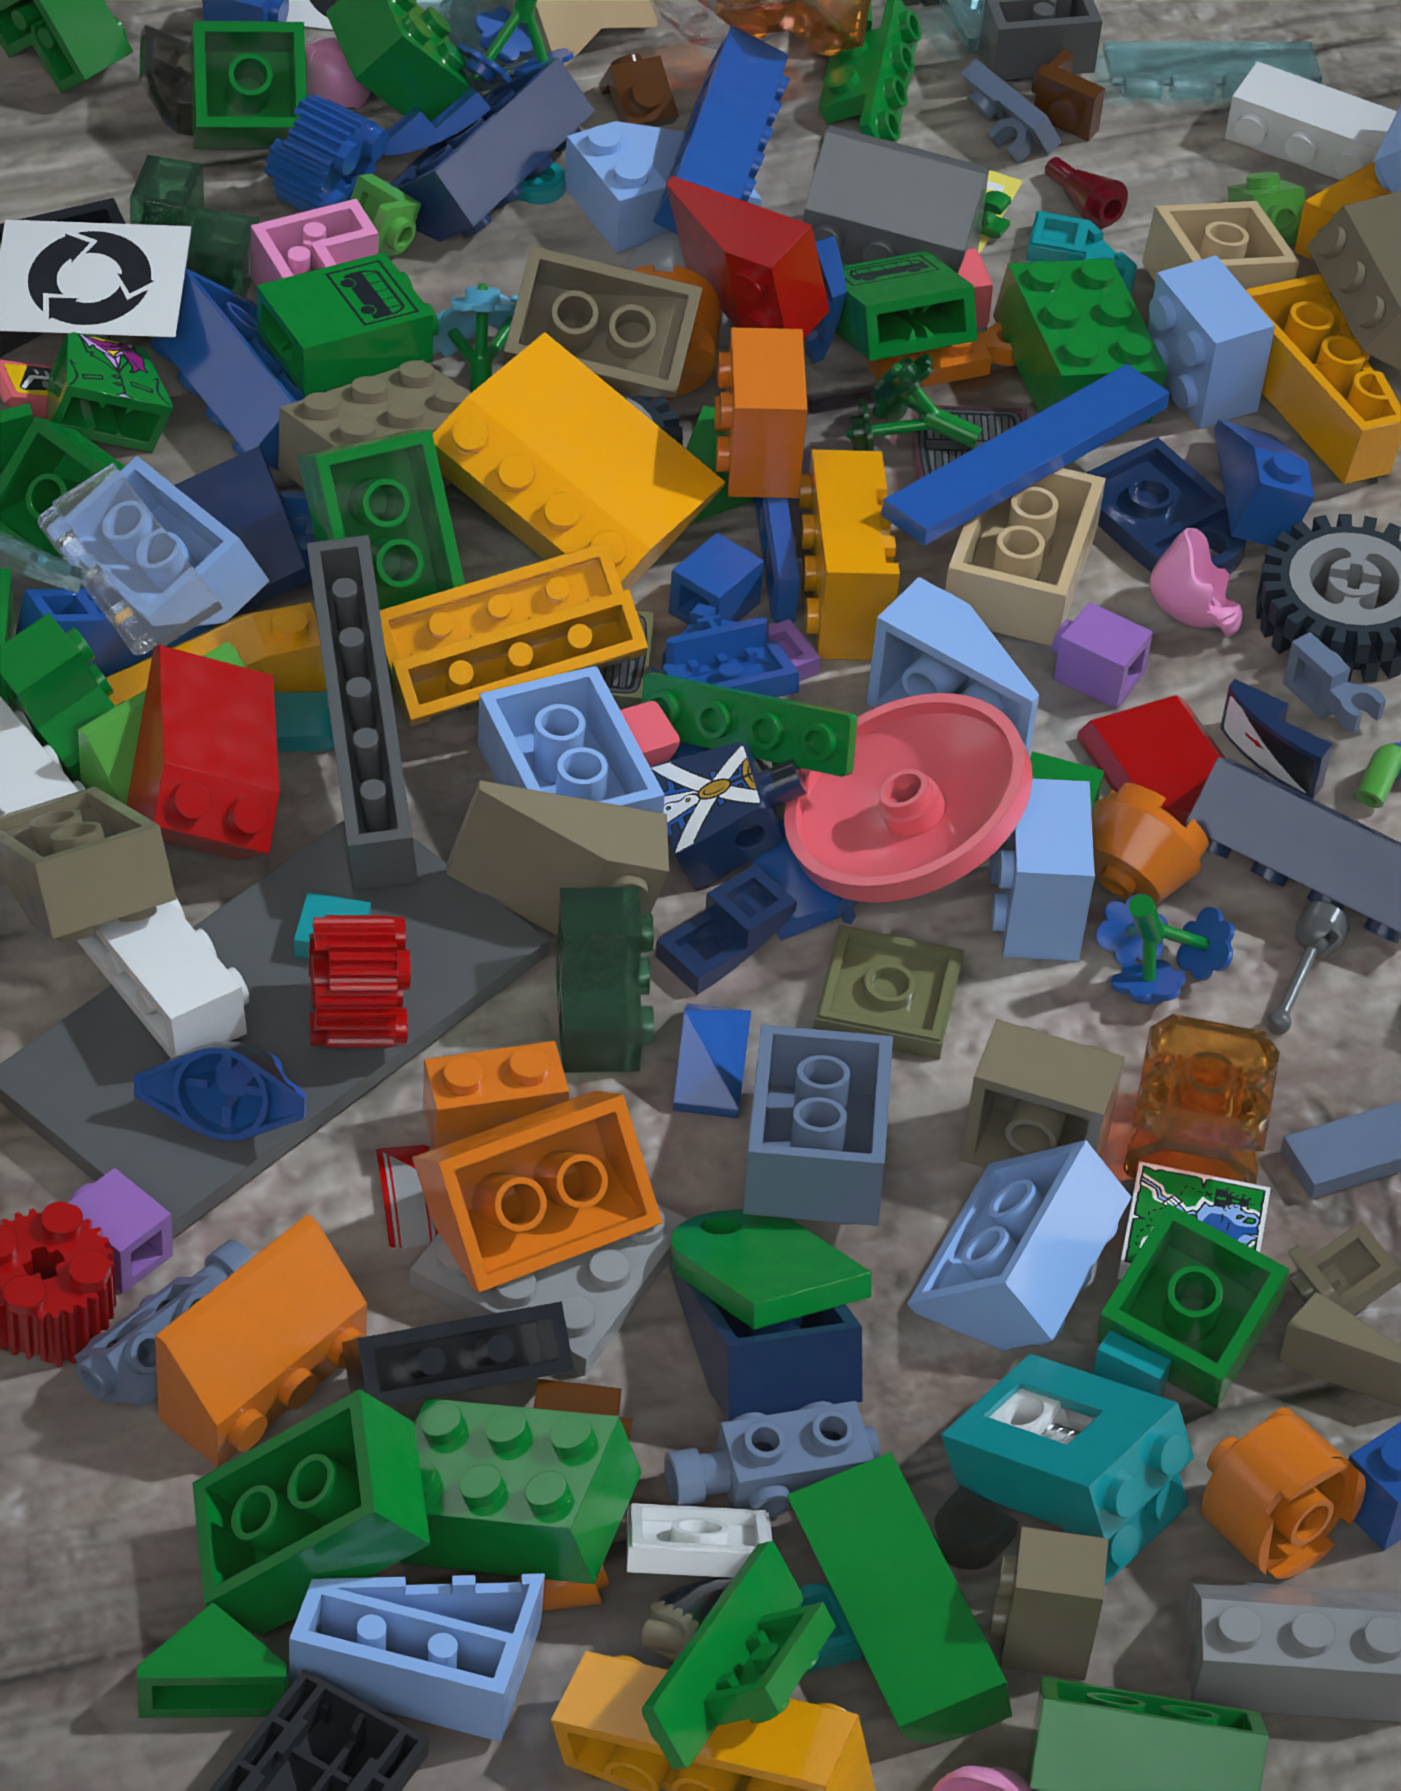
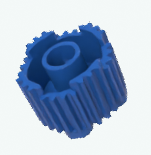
[264,94,390,212]

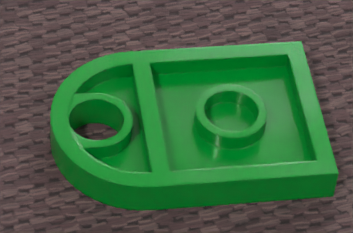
[671,1209,872,1330]

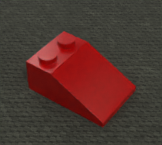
[666,176,829,340]
[126,645,280,860]

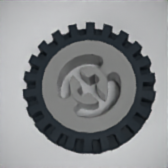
[1255,514,1401,683]

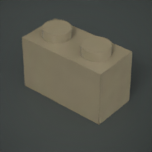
[989,1526,1108,1680]

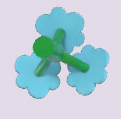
[433,283,518,393]

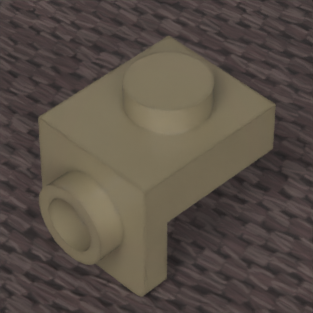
[1288,1220,1401,1315]

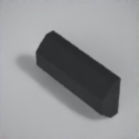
[209,1669,429,1791]

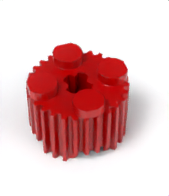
[308,915,411,1048]
[0,1201,116,1368]

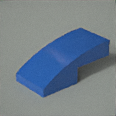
[384,87,491,156]

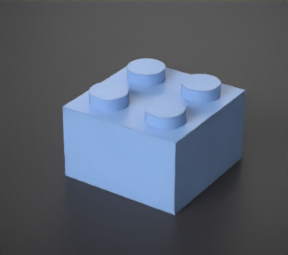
[1147,255,1275,429]
[989,779,1095,961]

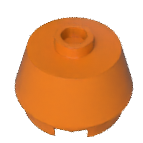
[1091,782,1209,905]

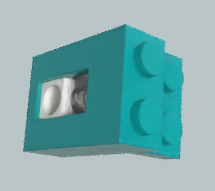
[941,1353,1194,1585]

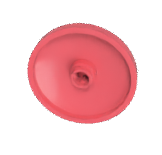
[784,693,1033,903]

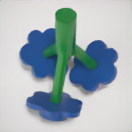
[456,0,574,85]
[1095,893,1235,1005]

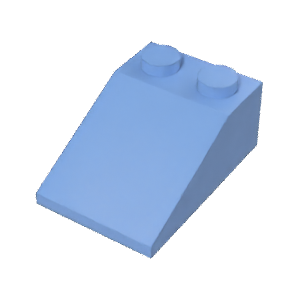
[565,121,762,253]
[866,577,1039,754]

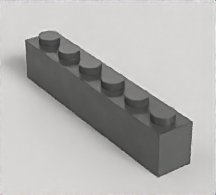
[307,535,418,891]

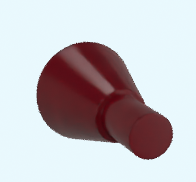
[1045,157,1128,230]

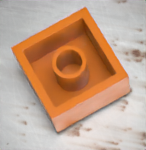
[714,327,808,498]

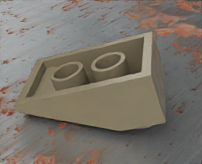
[502,246,703,398]
[446,780,669,954]
[0,786,177,942]

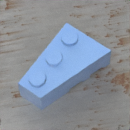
[289,1574,545,1742]

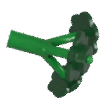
[846,354,983,451]

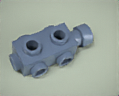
[74,1240,254,1406]
[664,1401,881,1518]

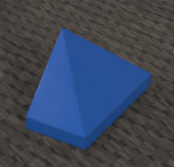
[673,1003,751,1118]

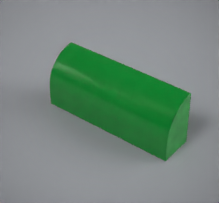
[787,1452,1012,1743]

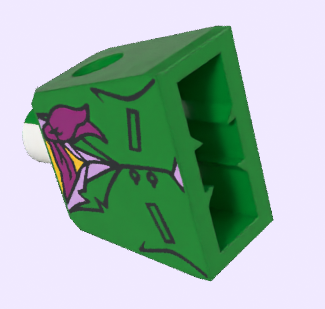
[47,332,173,453]

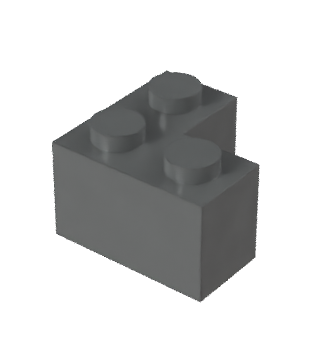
[979,0,1102,81]

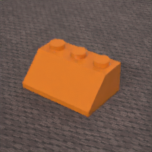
[412,1090,663,1293]
[155,1214,367,1467]

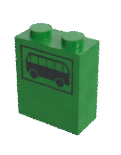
[835,251,978,361]
[256,252,439,396]

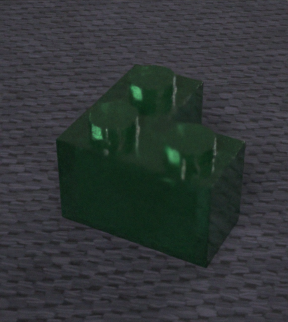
[130,155,259,298]
[555,887,654,1073]

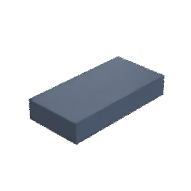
[1280,1101,1401,1199]

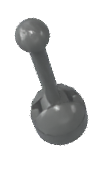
[1266,901,1350,1035]

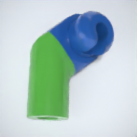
[1355,741,1401,808]

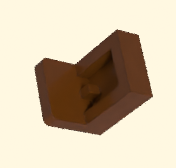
[1031,49,1105,141]
[599,54,679,127]

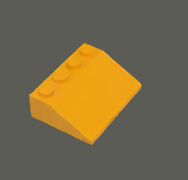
[433,332,725,591]

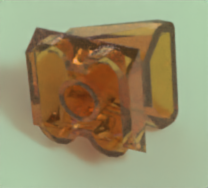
[1124,1014,1280,1185]

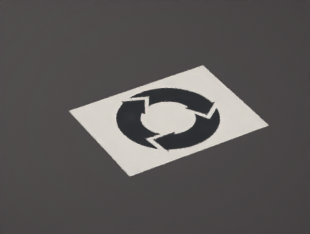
[0,220,192,337]

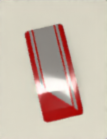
[376,1145,439,1249]

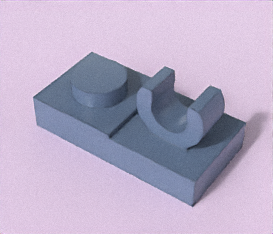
[961,58,1062,163]

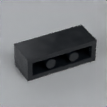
[341,1301,574,1406]

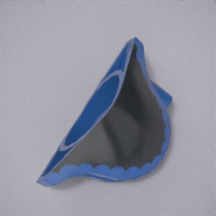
[134,1041,306,1141]

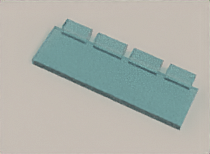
[1103,41,1322,98]

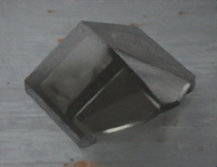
[139,25,193,136]

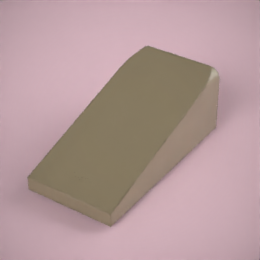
[1279,1292,1401,1407]

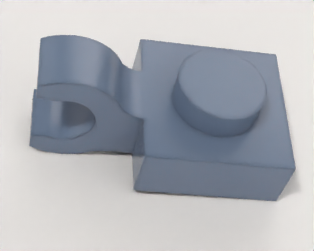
[1283,632,1386,733]

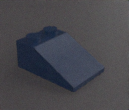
[670,1258,863,1421]

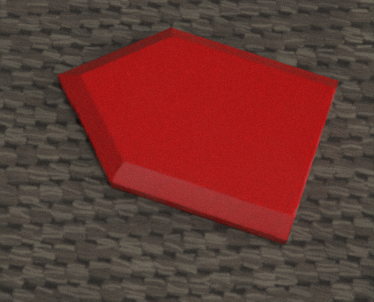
[1077,695,1226,827]

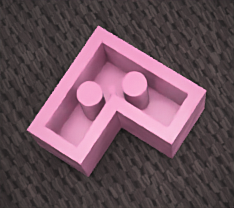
[251,199,379,285]

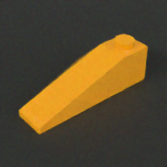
[105,602,327,706]

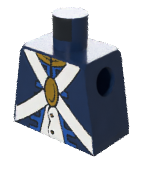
[650,742,807,890]

